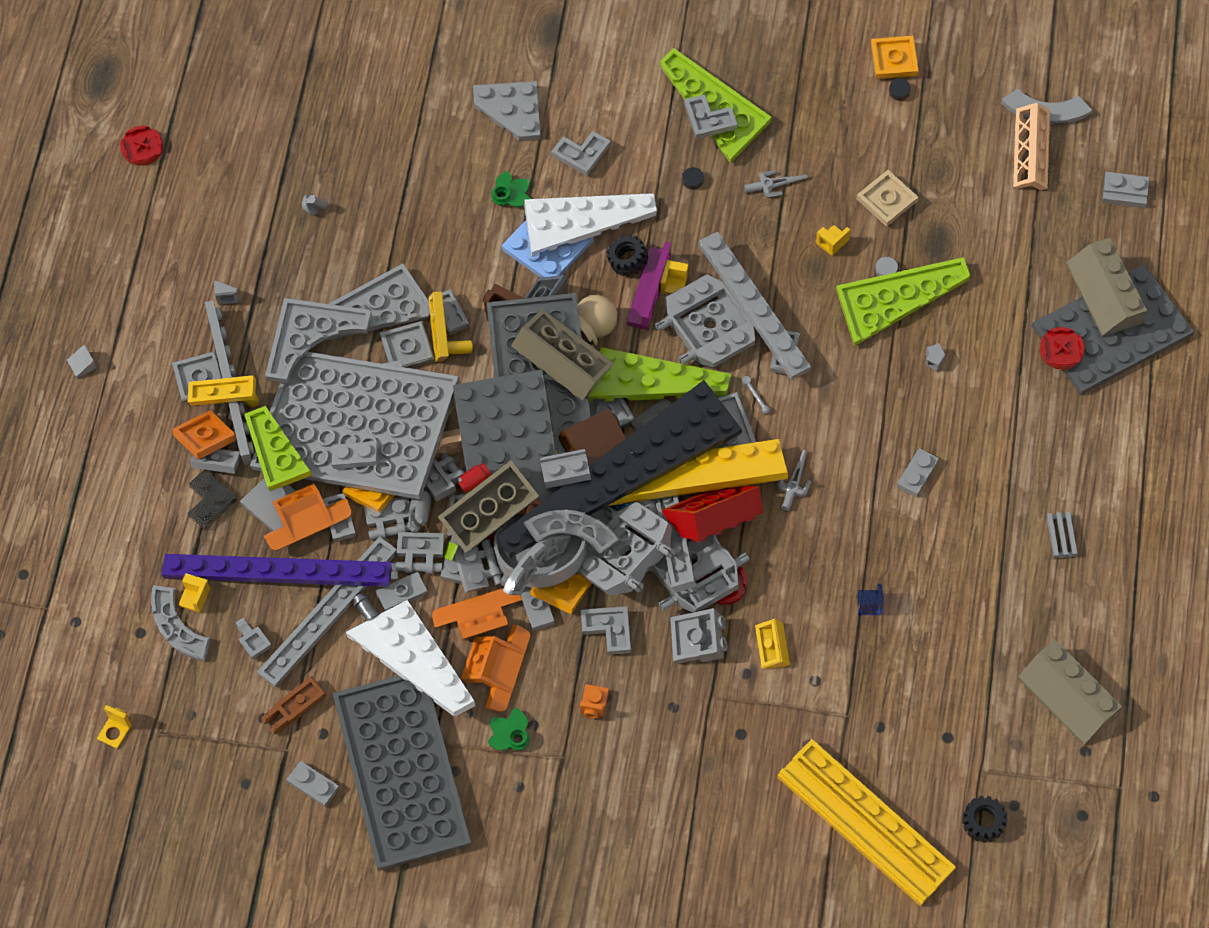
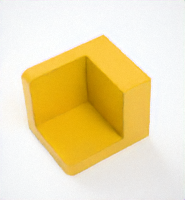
[816,225,851,256]
[661,260,688,295]
[179,574,210,613]

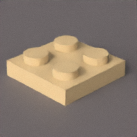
[856,170,918,227]

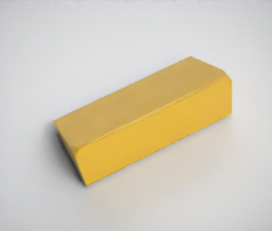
[755,619,790,669]

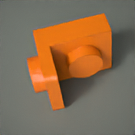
[580,684,609,719]

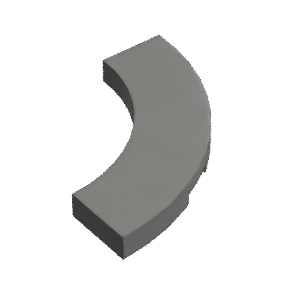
[1001,89,1092,125]
[524,510,619,553]
[503,534,572,595]
[151,585,211,662]

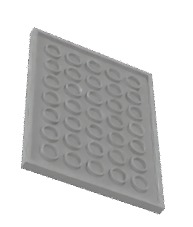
[250,352,460,499]

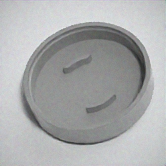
[494,515,588,588]

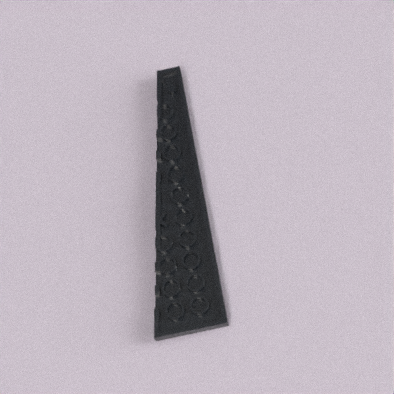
[497,380,742,558]

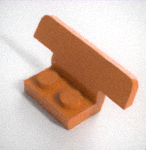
[264,483,351,551]
[432,588,522,640]
[461,625,530,713]

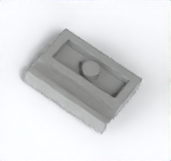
[1102,172,1149,208]
[540,449,591,488]

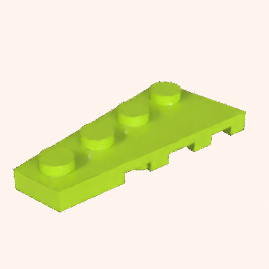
[245,406,312,491]

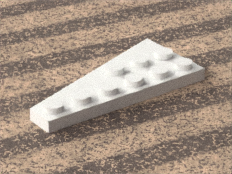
[524,193,657,257]
[346,600,475,717]

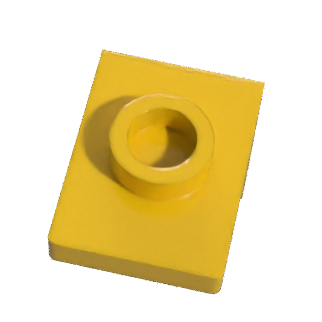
[97,705,132,749]

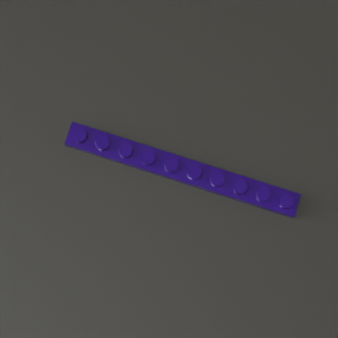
[161,554,392,587]

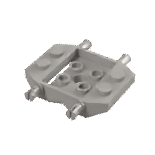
[655,274,755,368]
[577,502,675,596]
[646,535,750,613]

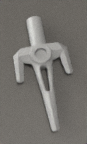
[744,170,808,197]
[777,450,811,511]

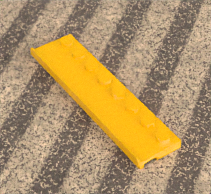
[608,439,788,506]
[777,739,956,906]

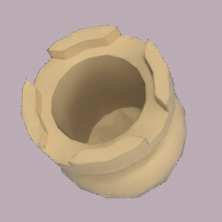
[578,294,618,348]

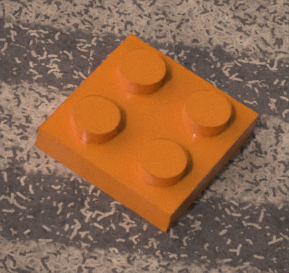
[173,410,236,460]

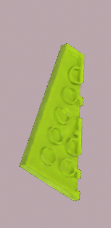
[836,257,970,346]

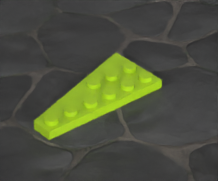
[660,48,772,164]
[588,347,732,402]

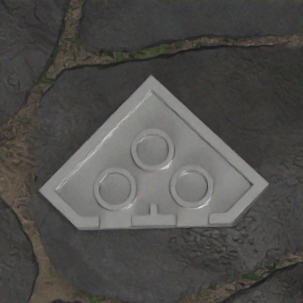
[473,81,541,141]

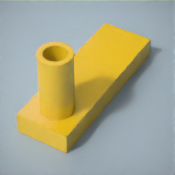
[428,292,473,362]
[188,375,260,408]

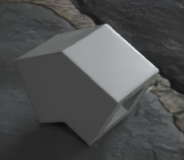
[925,343,945,371]

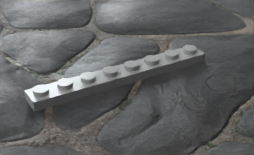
[698,232,811,380]
[205,300,255,466]
[257,536,397,688]

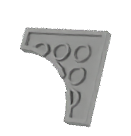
[265,298,372,383]

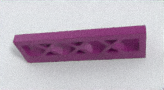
[627,242,671,330]

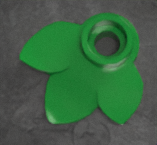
[491,171,531,207]
[488,708,530,751]

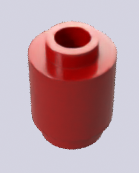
[459,463,492,494]

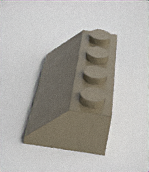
[1066,238,1147,337]
[511,309,614,400]
[438,460,540,553]
[1018,639,1122,745]

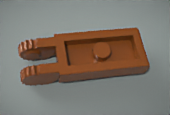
[261,676,327,735]

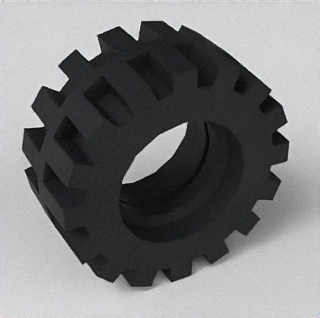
[607,234,648,276]
[962,796,1007,843]

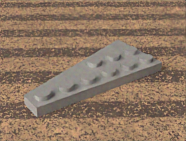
[324,264,430,341]

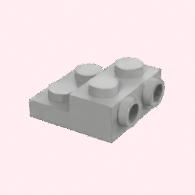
[670,608,727,664]

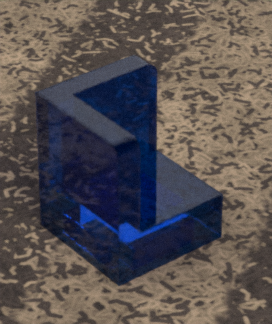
[857,583,883,615]

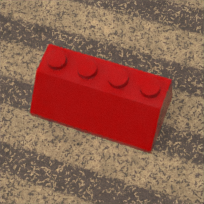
[662,485,763,542]

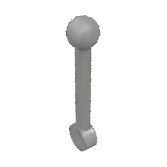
[742,376,770,414]

